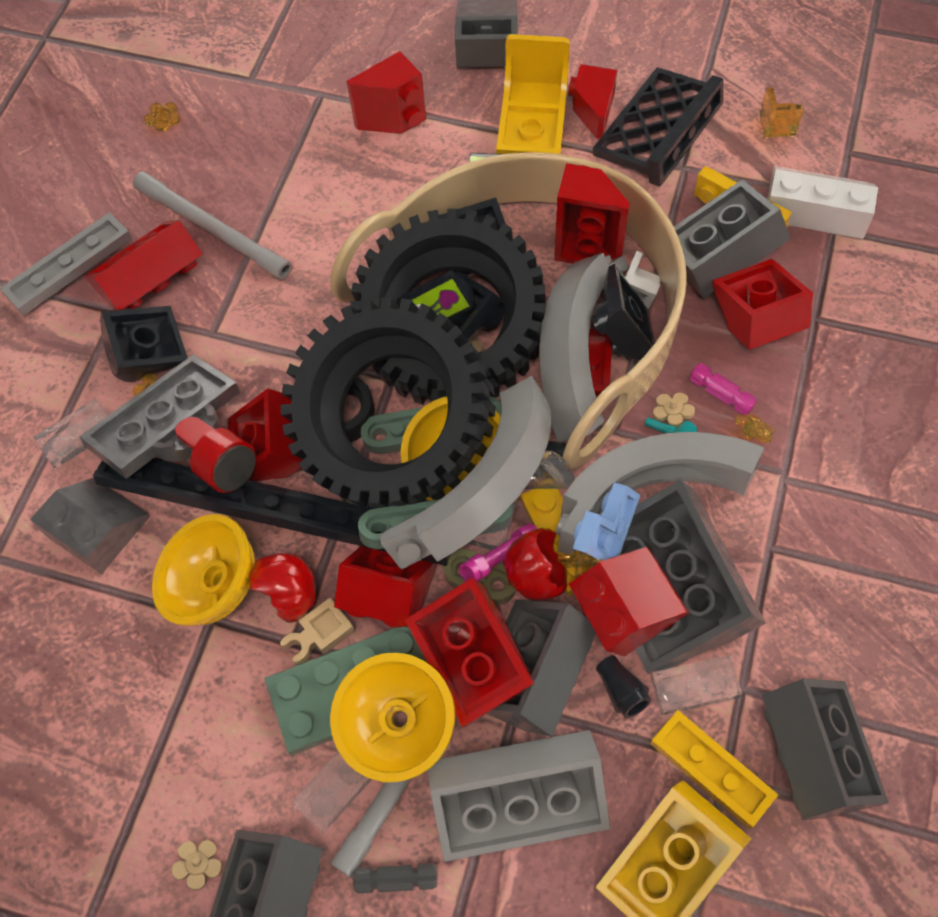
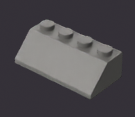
[428,730,610,862]

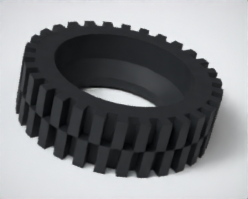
[350,209,546,405]
[281,297,496,509]

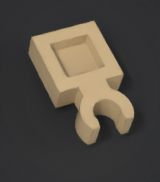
[280,598,355,666]

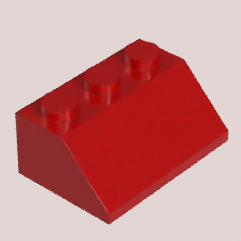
[554,163,630,264]
[84,220,203,310]

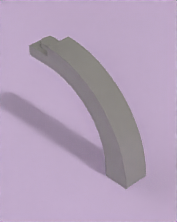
[540,253,629,442]
[380,376,551,570]
[556,432,765,557]

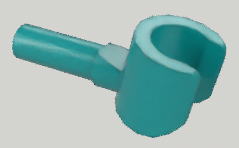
[645,417,698,433]

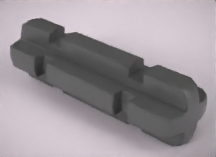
[353,864,438,894]

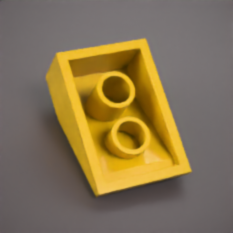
[596,780,752,917]

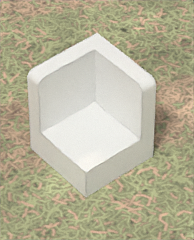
[625,251,661,309]

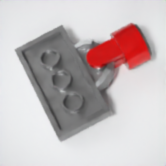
[79,354,256,493]

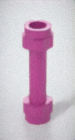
[459,523,537,582]

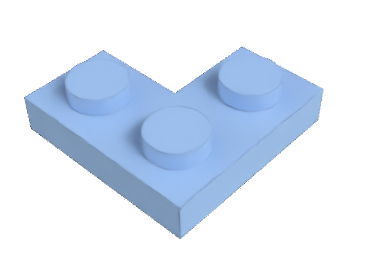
[573,482,641,562]

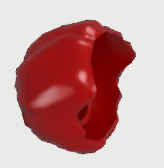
[503,528,567,601]
[249,553,317,623]

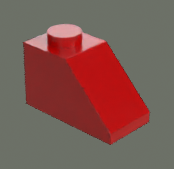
[568,64,617,139]

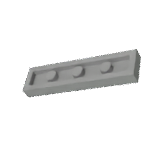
[0,212,132,316]

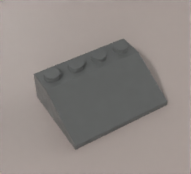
[594,480,766,674]

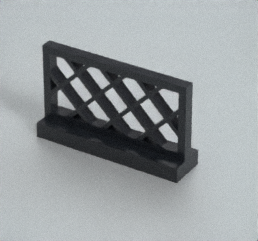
[592,67,724,187]

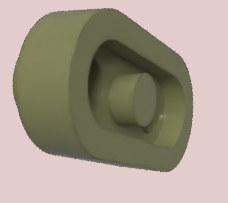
[443,548,516,605]

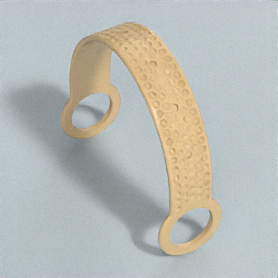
[330,152,687,470]

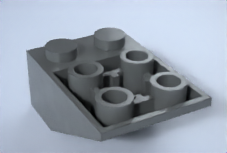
[455,0,518,67]

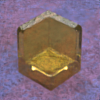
[759,87,804,138]

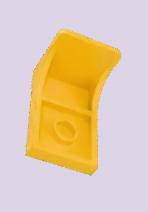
[496,34,570,154]

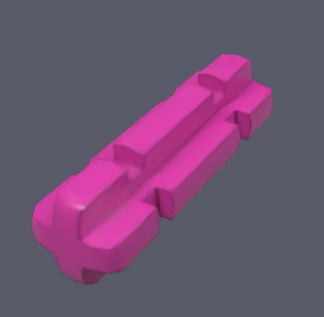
[689,363,757,415]

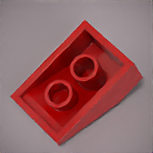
[405,577,535,728]

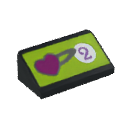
[397,270,474,320]

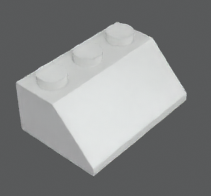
[767,166,878,239]

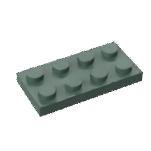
[265,627,427,756]

